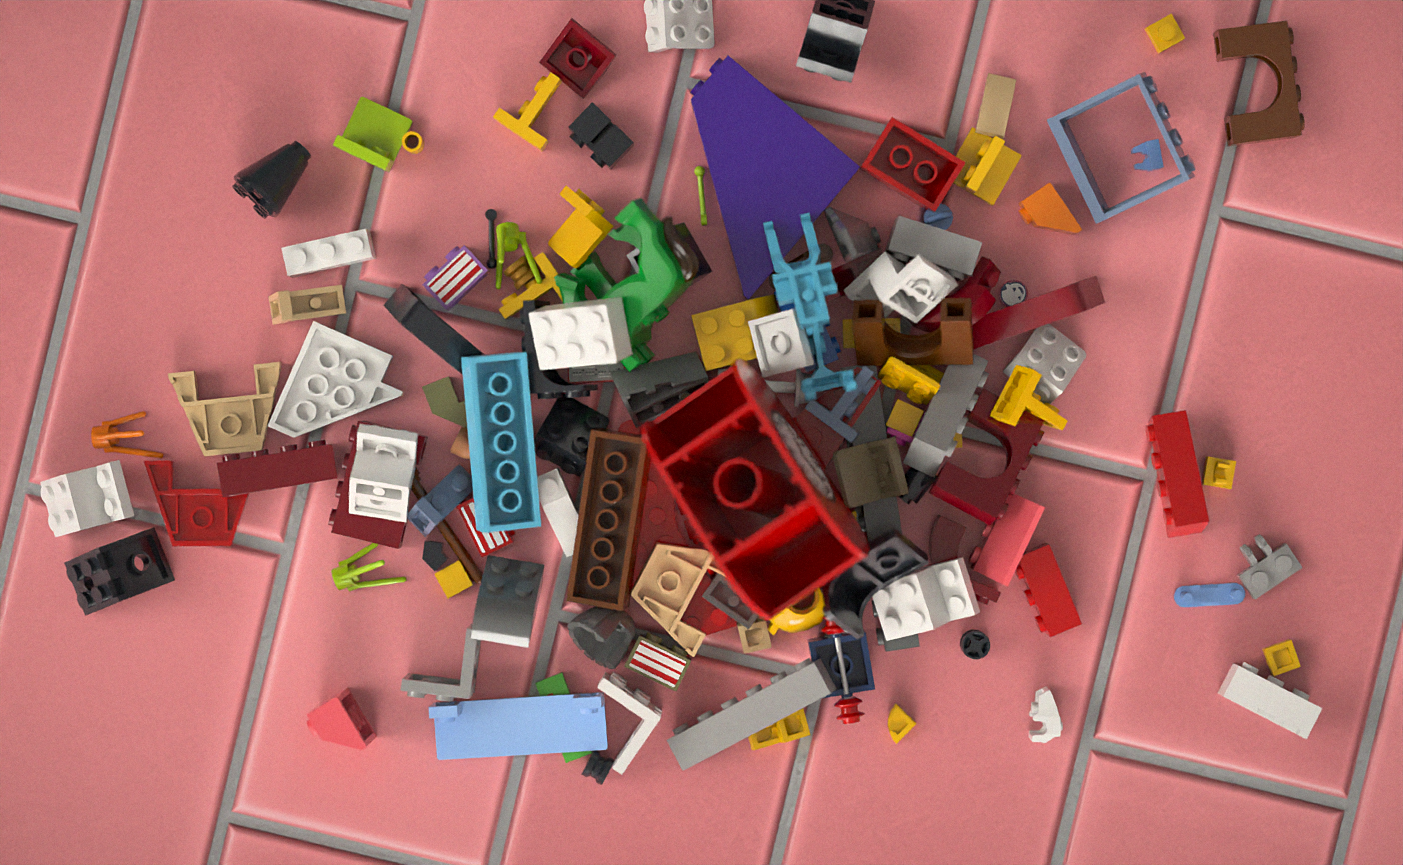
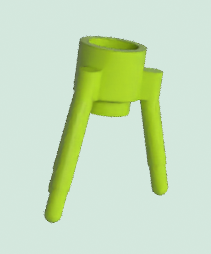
[495,222,542,289]
[331,543,406,592]

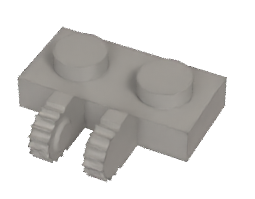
[1237,534,1303,599]

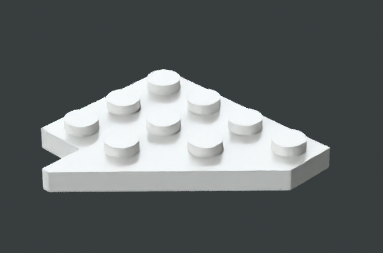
[268,321,404,438]

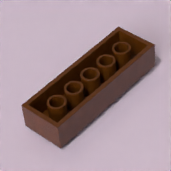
[566,428,651,611]

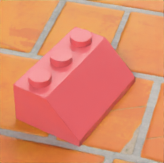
[969,494,1045,586]
[306,688,377,750]

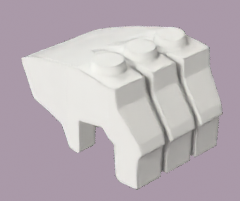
[1029,687,1063,743]

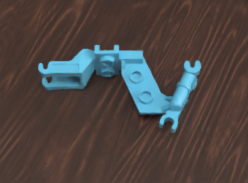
[763,213,857,401]

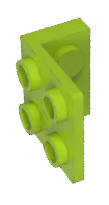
[333,97,413,172]

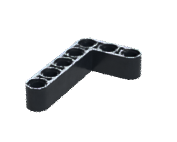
[383,284,485,375]

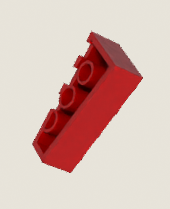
[1145,410,1210,538]

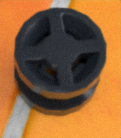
[960,629,990,660]
[581,750,615,785]

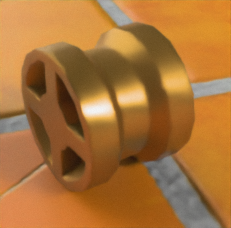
[503,255,535,291]

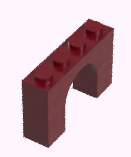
[929,388,1045,525]
[328,420,428,549]

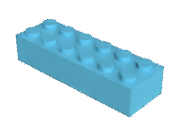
[461,352,541,533]

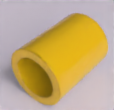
[402,131,425,154]

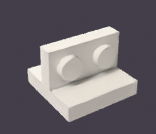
[748,309,814,377]

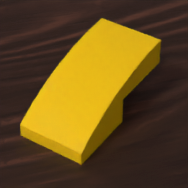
[748,708,810,750]

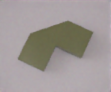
[422,376,467,428]

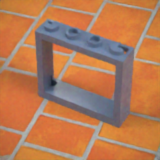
[1047,72,1195,224]

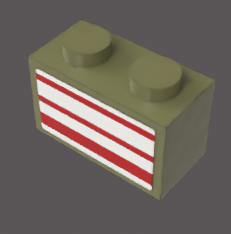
[624,632,691,691]

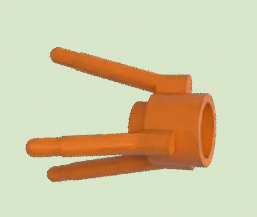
[91,411,164,458]

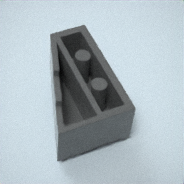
[610,352,709,428]

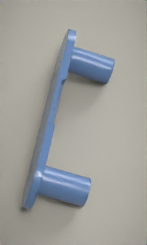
[1174,583,1245,607]

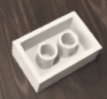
[529,297,632,370]

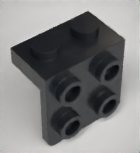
[534,394,610,477]

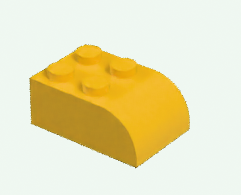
[691,294,779,371]

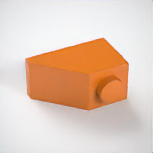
[1018,182,1082,235]

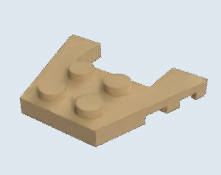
[168,362,282,456]
[630,542,724,657]

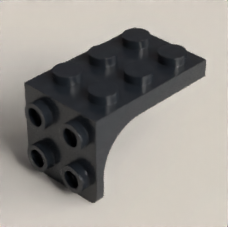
[520,300,598,399]
[820,528,929,639]

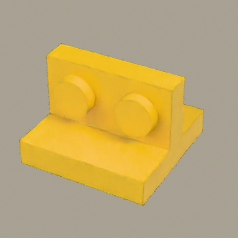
[953,127,1022,206]

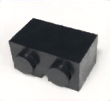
[569,102,634,170]

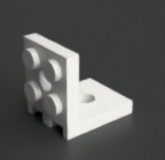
[597,672,662,775]

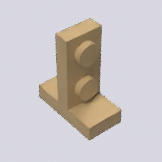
[268,285,346,325]

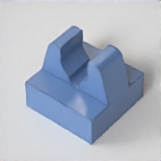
[1131,139,1164,172]

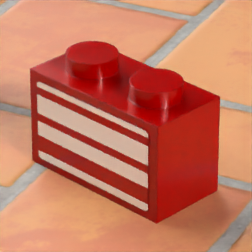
[456,498,516,557]

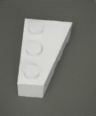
[1218,662,1322,739]

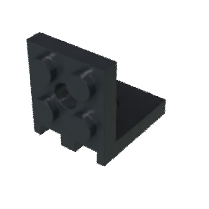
[64,527,175,616]

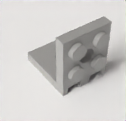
[400,624,481,701]

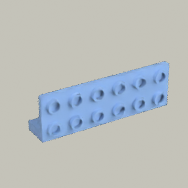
[428,692,608,760]

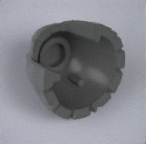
[568,606,635,669]

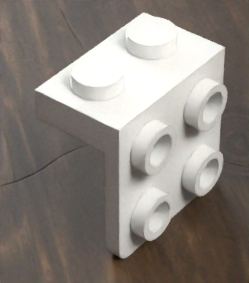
[644,0,715,52]
[1003,324,1086,404]

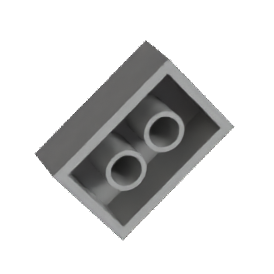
[885,216,982,281]

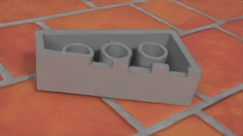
[903,354,989,477]

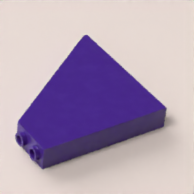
[690,55,860,300]

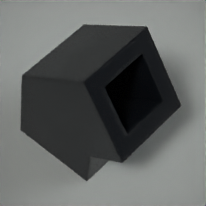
[422,540,449,571]

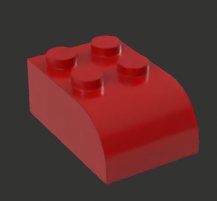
[860,117,966,212]

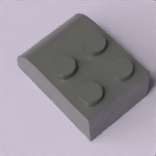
[471,555,544,648]

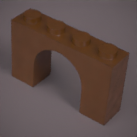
[1213,21,1305,147]
[852,298,974,366]

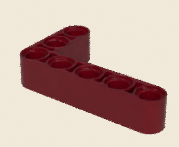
[973,276,1106,349]

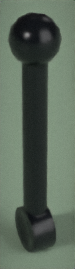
[485,209,497,269]

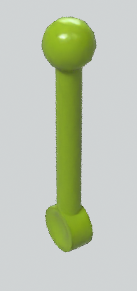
[694,166,707,226]

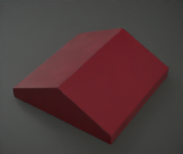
[539,18,616,99]

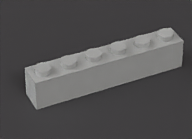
[667,658,836,771]

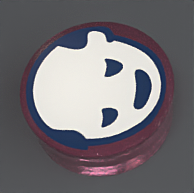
[998,280,1028,307]

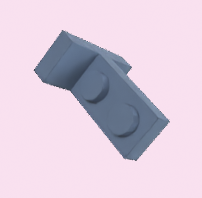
[805,366,876,443]
[407,464,473,537]

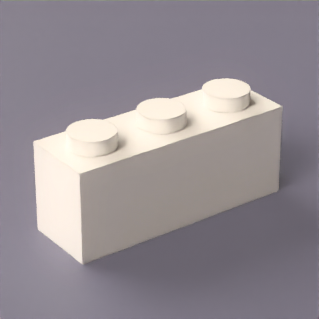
[281,229,376,277]

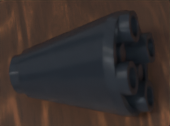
[232,141,311,219]

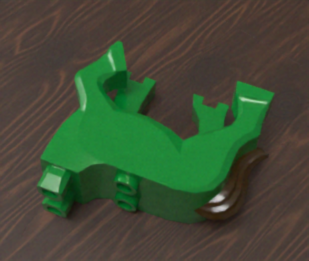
[554,198,699,372]

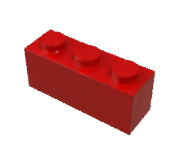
[1015,543,1082,637]

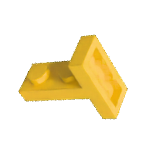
[493,72,561,152]
[499,252,562,320]
[990,365,1068,431]

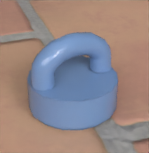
[924,203,953,230]

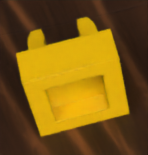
[1202,456,1236,489]

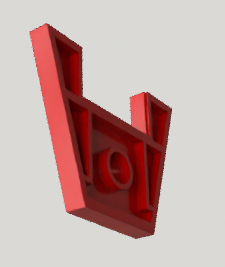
[144,460,249,547]

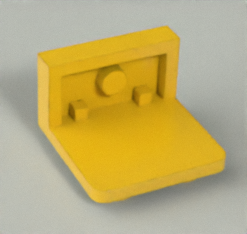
[548,185,614,268]
[877,357,944,405]

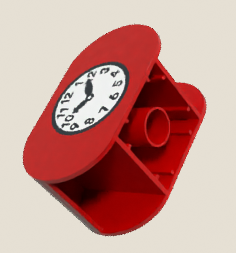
[640,358,870,620]

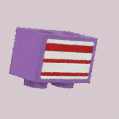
[423,245,490,311]

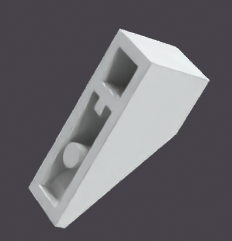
[537,467,579,557]

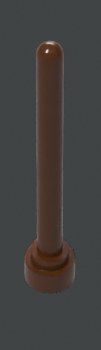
[411,467,483,584]

